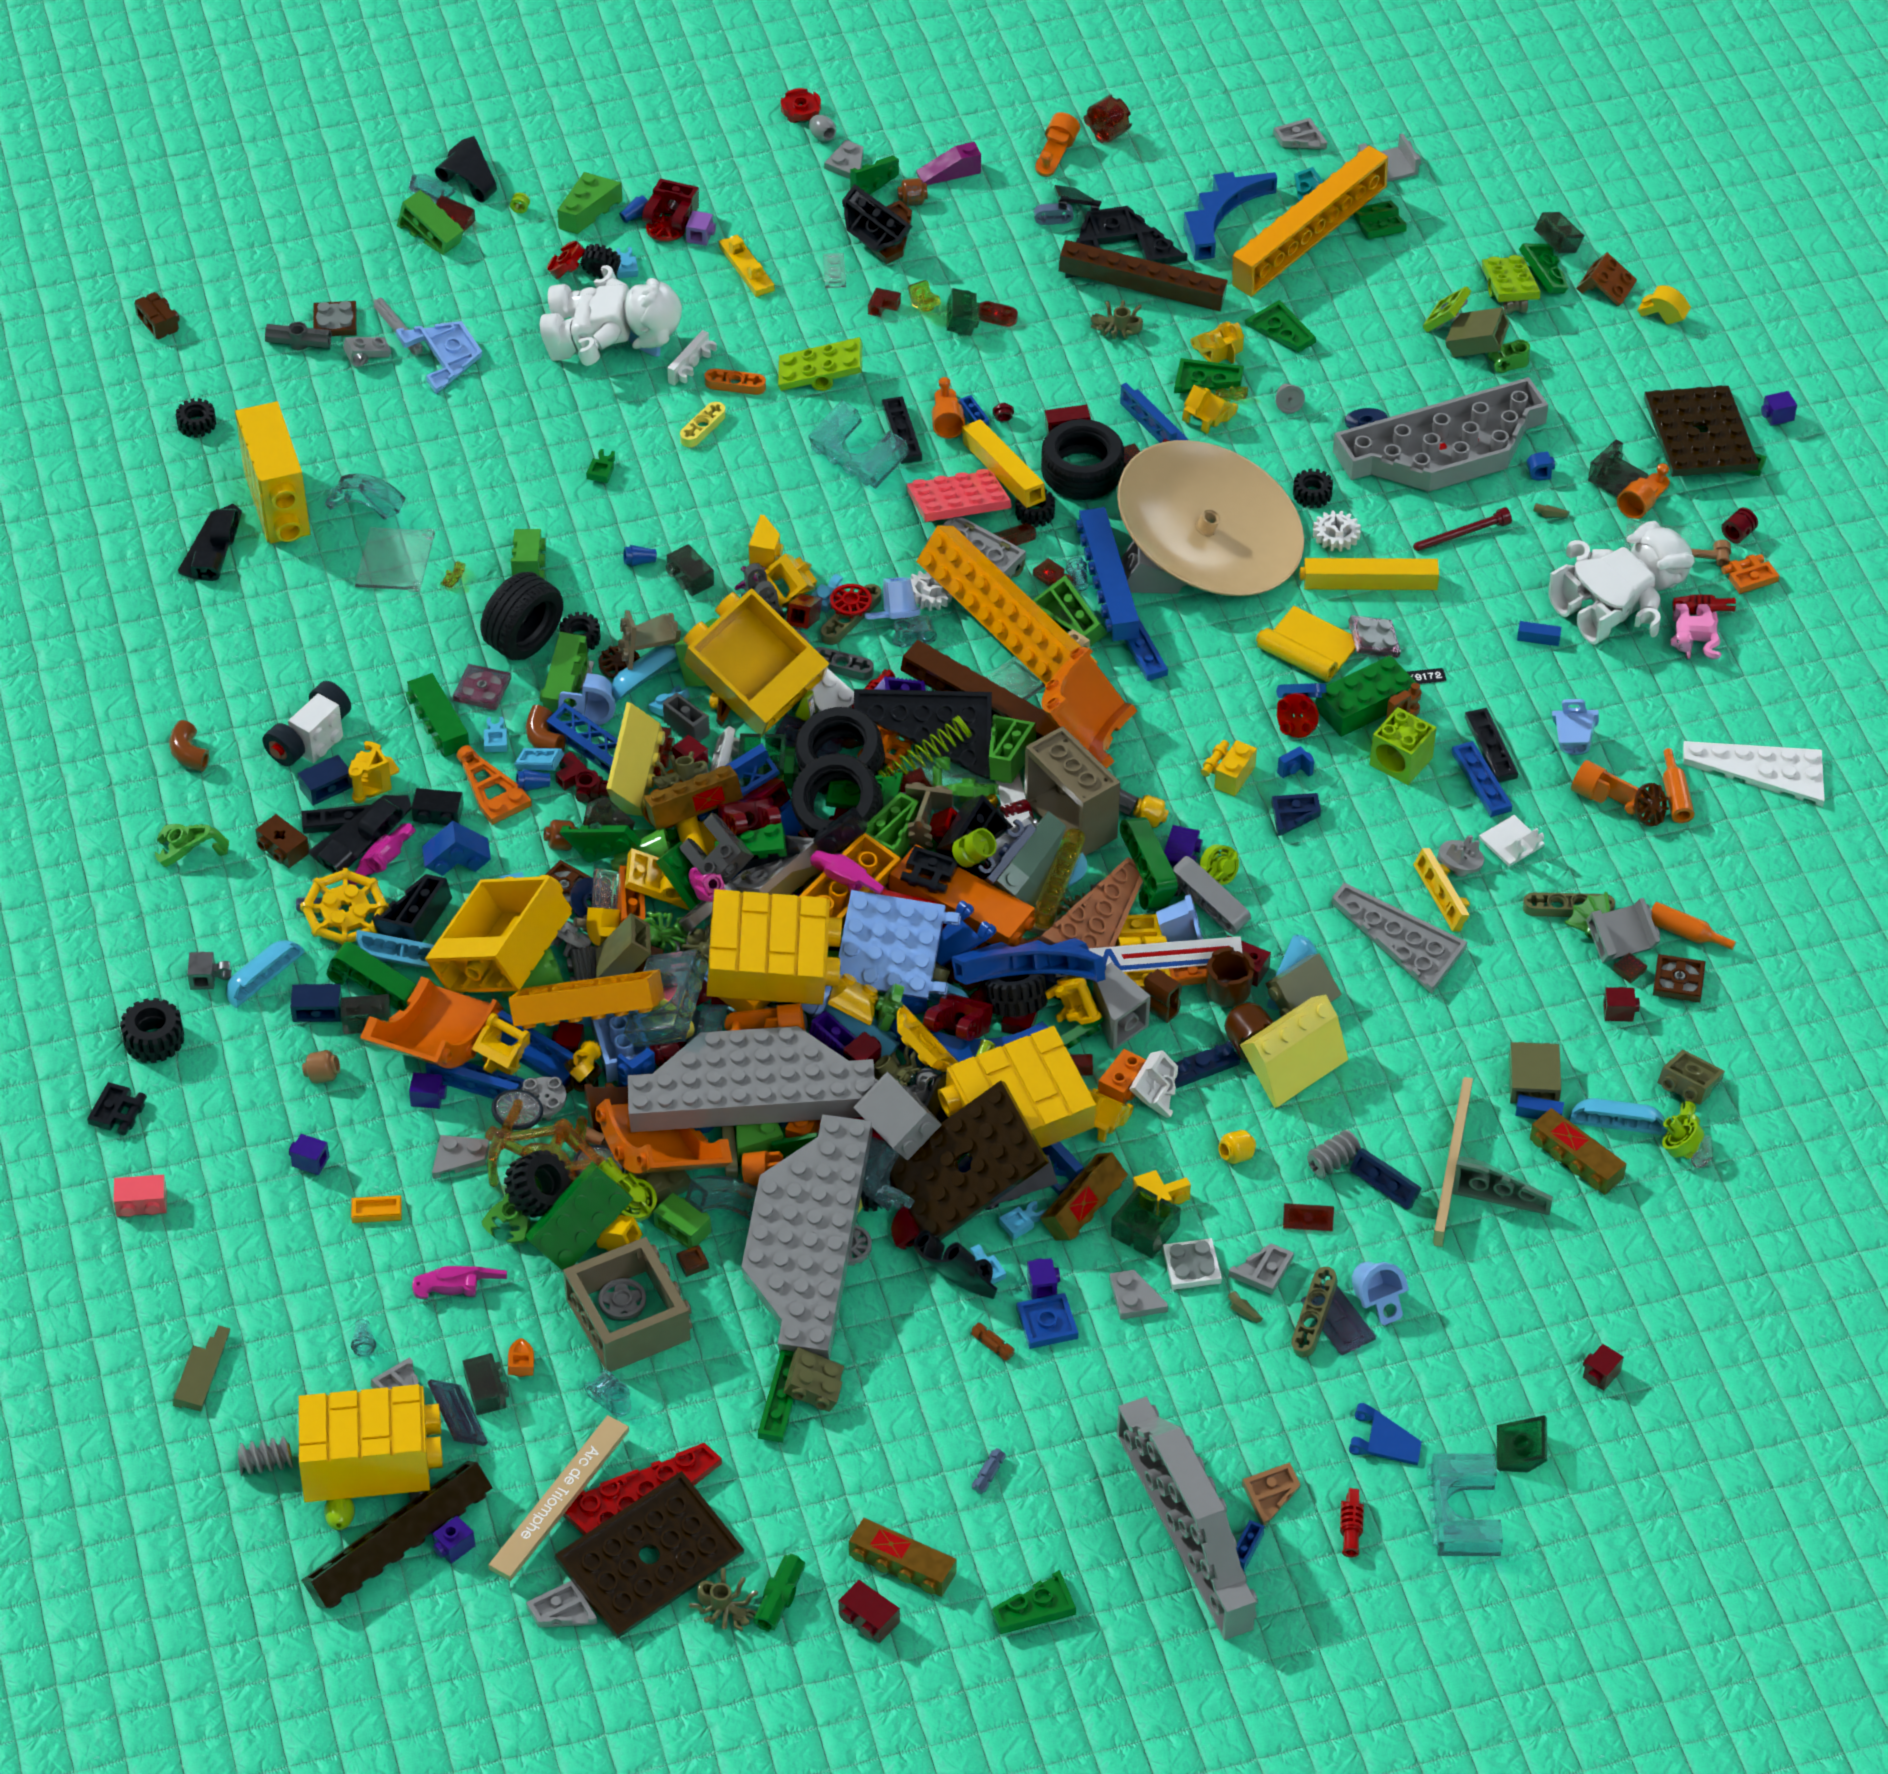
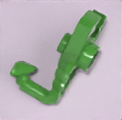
[933,757,999,802]
[155,824,229,867]
[875,983,904,1032]
[481,1176,542,1244]

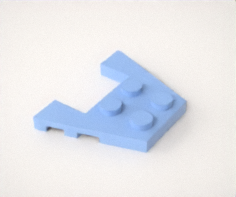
[396,321,482,394]

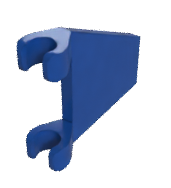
[936,901,997,966]
[1349,1403,1422,1465]

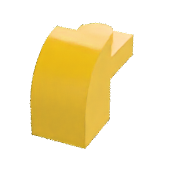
[1637,285,1691,325]
[586,907,621,946]
[1133,1170,1191,1216]
[597,1215,643,1252]

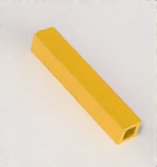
[962,419,1046,508]
[1300,558,1439,590]

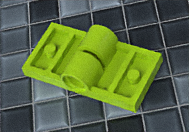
[1482,255,1540,302]
[778,337,863,391]

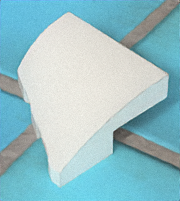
[1129,1050,1178,1118]

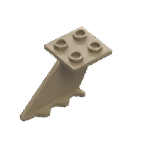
[618,610,681,670]
[905,782,954,849]

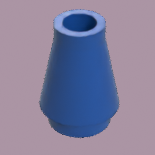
[619,195,648,223]
[623,545,657,567]
[516,769,550,791]

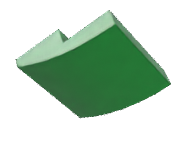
[1354,200,1407,239]

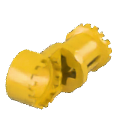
[570,1040,602,1082]

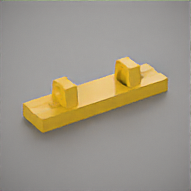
[719,234,775,297]
[1413,848,1470,932]

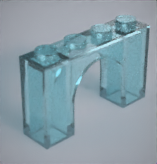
[808,400,910,489]
[624,949,708,1047]
[1427,1454,1503,1556]

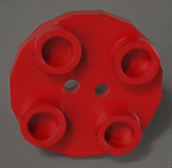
[1277,693,1319,738]

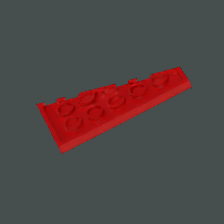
[563,1443,722,1535]

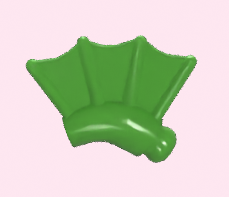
[1565,892,1610,939]

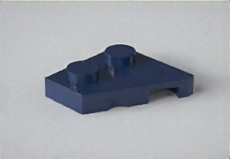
[1271,793,1321,836]

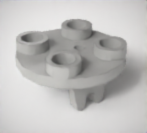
[1437,835,1484,877]
[551,921,592,958]
[518,1077,567,1121]

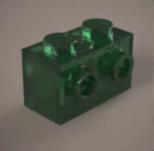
[947,288,980,336]

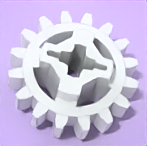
[1313,510,1361,552]
[911,571,952,611]

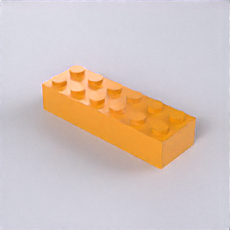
[508,969,665,1029]

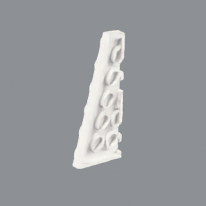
[1683,741,1824,807]

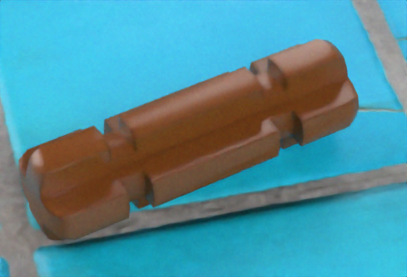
[971,1322,1015,1361]

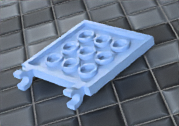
[838,890,961,1000]

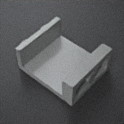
[1357,134,1421,182]
[1586,898,1660,963]

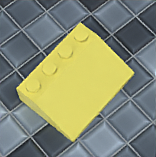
[606,702,665,816]
[1240,994,1349,1108]

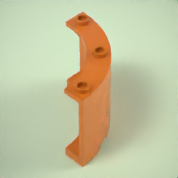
[1041,647,1137,769]
[360,976,504,1069]
[595,1099,733,1173]

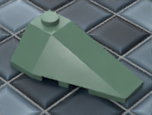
[992,811,1066,906]
[1452,1156,1553,1215]

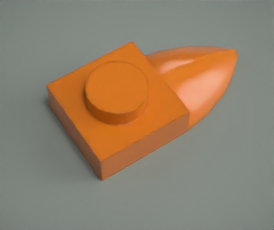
[508,1338,534,1377]

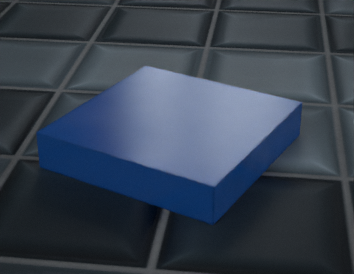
[1016,1293,1078,1349]

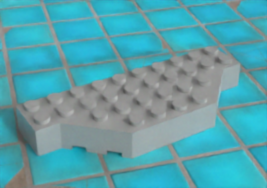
[1333,377,1548,491]
[628,1026,875,1132]
[741,1114,873,1360]
[1117,1396,1258,1640]

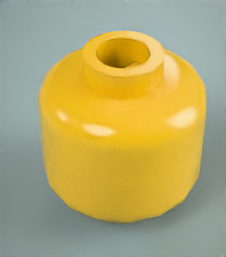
[1133,795,1169,828]
[1218,1129,1256,1164]

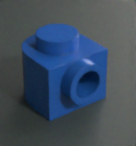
[1526,451,1555,481]

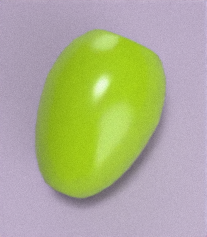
[324,1498,355,1530]

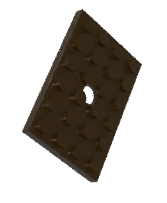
[1644,385,1759,477]
[885,1080,1049,1241]
[554,1471,744,1639]

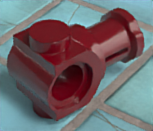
[575,769,610,803]

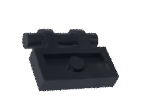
[900,846,959,894]
[87,1082,147,1135]

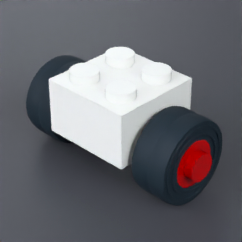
[262,681,351,766]

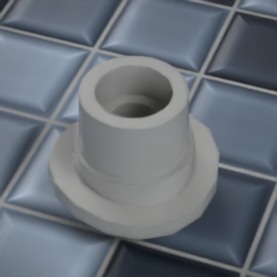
[1275,384,1305,414]

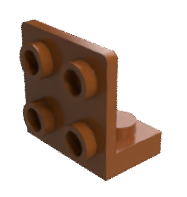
[1576,252,1637,306]

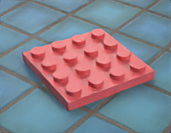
[907,469,1011,522]

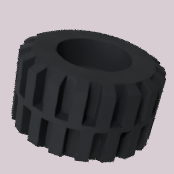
[985,974,1048,1017]
[120,998,184,1063]
[504,1150,572,1218]

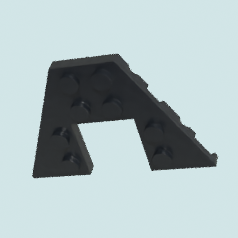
[1065,206,1188,278]

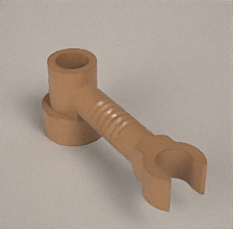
[1691,540,1731,567]

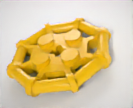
[300,868,389,945]

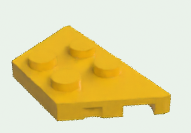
[897,1005,958,1072]

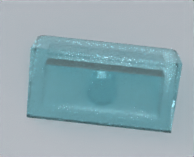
[409,173,456,204]

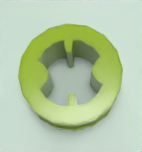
[510,193,530,213]

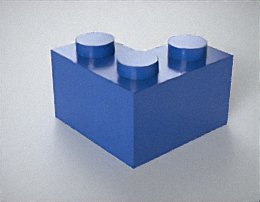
[422,821,491,876]

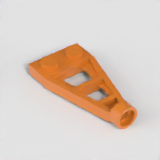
[456,745,532,825]

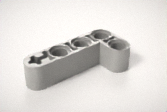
[1172,856,1251,935]

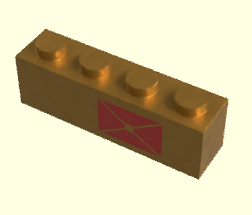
[644,765,743,830]
[1530,1108,1627,1195]
[1040,1152,1128,1241]
[849,1518,957,1597]

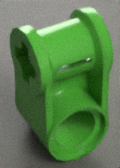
[1487,339,1530,373]

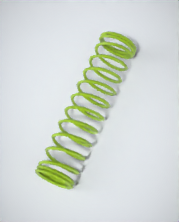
[877,716,972,784]

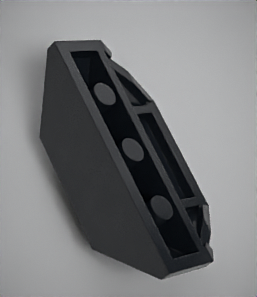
[842,184,913,253]

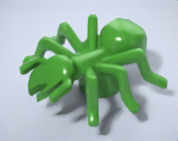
[644,911,690,959]

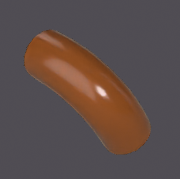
[525,705,566,752]
[169,720,210,772]

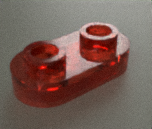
[977,301,1018,327]

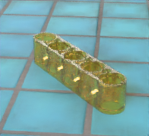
[1034,828,1085,929]

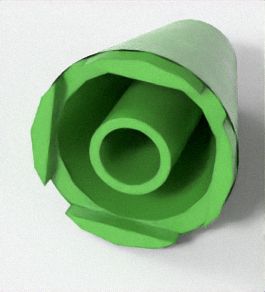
[610,828,671,874]
[500,946,565,998]

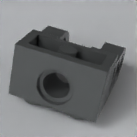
[741,563,784,619]
[680,813,754,882]

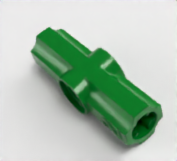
[754,1553,805,1632]

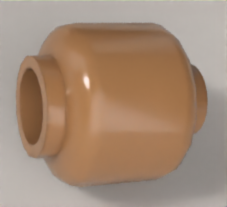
[302,1050,340,1084]

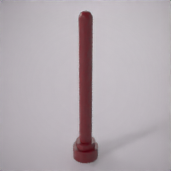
[1413,507,1512,551]

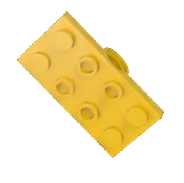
[625,848,712,918]
[1115,914,1171,990]

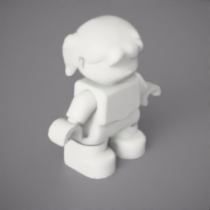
[540,265,682,366]
[1548,521,1695,645]

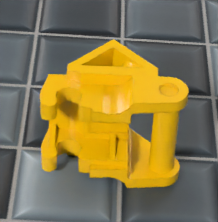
[1190,321,1244,364]
[1182,385,1238,434]
[765,553,817,609]
[349,741,399,804]
[1045,975,1102,1025]
[472,1013,531,1075]
[1088,1088,1134,1143]

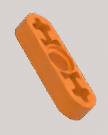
[705,368,766,395]

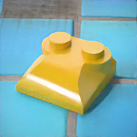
[827,973,879,1026]

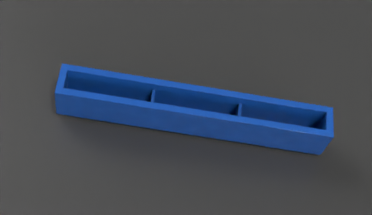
[1076,507,1139,641]

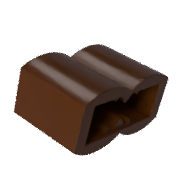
[1144,969,1182,1023]

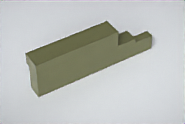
[173,1325,230,1412]

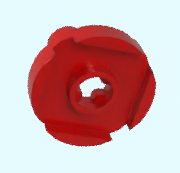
[781,88,821,123]
[547,241,585,279]

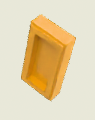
[351,1195,402,1223]

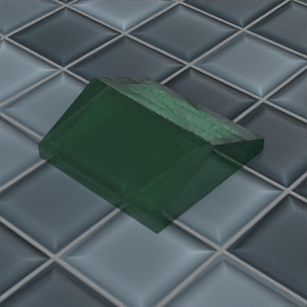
[1497,1415,1547,1473]

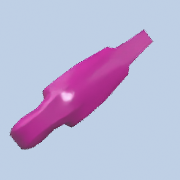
[348,823,416,886]
[810,850,884,894]
[689,867,726,902]
[412,1266,507,1299]

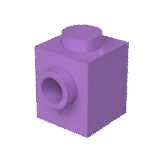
[686,211,716,246]

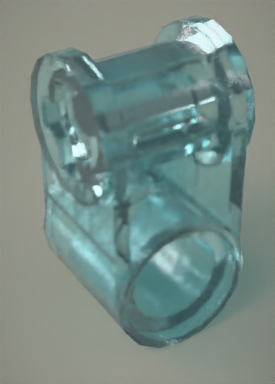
[892,615,937,647]
[584,1369,631,1417]

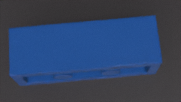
[959,395,989,427]
[1517,621,1562,646]
[1515,1095,1564,1120]
[1236,1520,1265,1571]

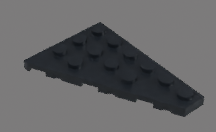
[854,689,992,779]

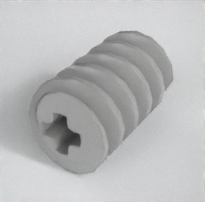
[1307,1130,1361,1179]
[238,1436,293,1476]

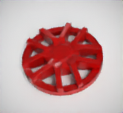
[646,214,685,241]
[830,584,872,618]

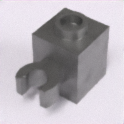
[187,952,232,990]

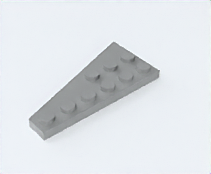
[1332,883,1467,994]

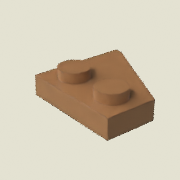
[1242,1462,1301,1526]

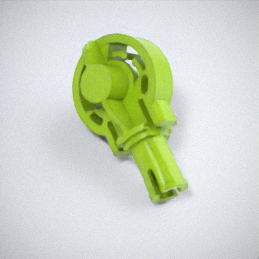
[1185,844,1239,904]
[1662,1101,1704,1159]
[599,1157,657,1222]

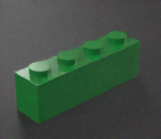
[406,673,469,757]

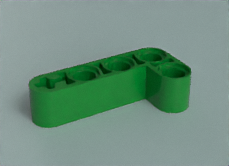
[1120,817,1178,910]
[327,941,417,1011]

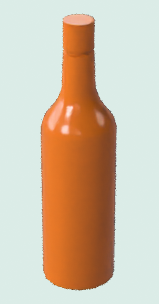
[1663,748,1695,823]
[1651,902,1736,950]

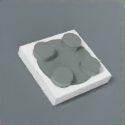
[1163,1238,1222,1290]

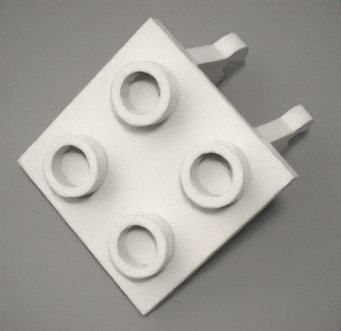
[1479,815,1545,867]

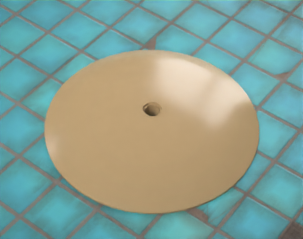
[1117,440,1304,596]

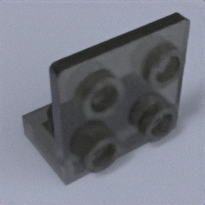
[1588,439,1648,497]

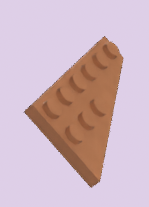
[1038,857,1143,948]

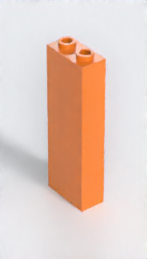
[889,844,1036,947]

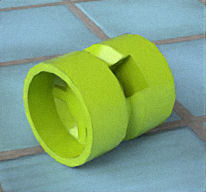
[952,828,997,868]

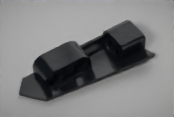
[178,504,242,581]
[308,795,412,873]

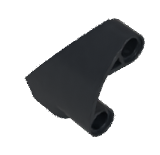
[435,136,497,203]
[913,1230,998,1299]

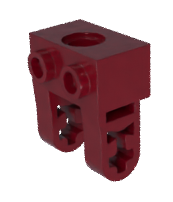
[642,178,699,231]
[717,797,781,836]
[923,993,994,1041]

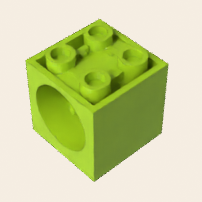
[1369,707,1437,785]

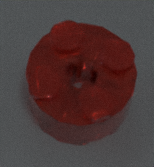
[1084,94,1132,143]

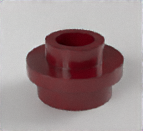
[992,403,1014,422]

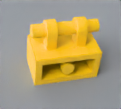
[1201,740,1257,796]

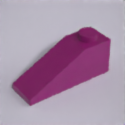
[916,142,981,185]

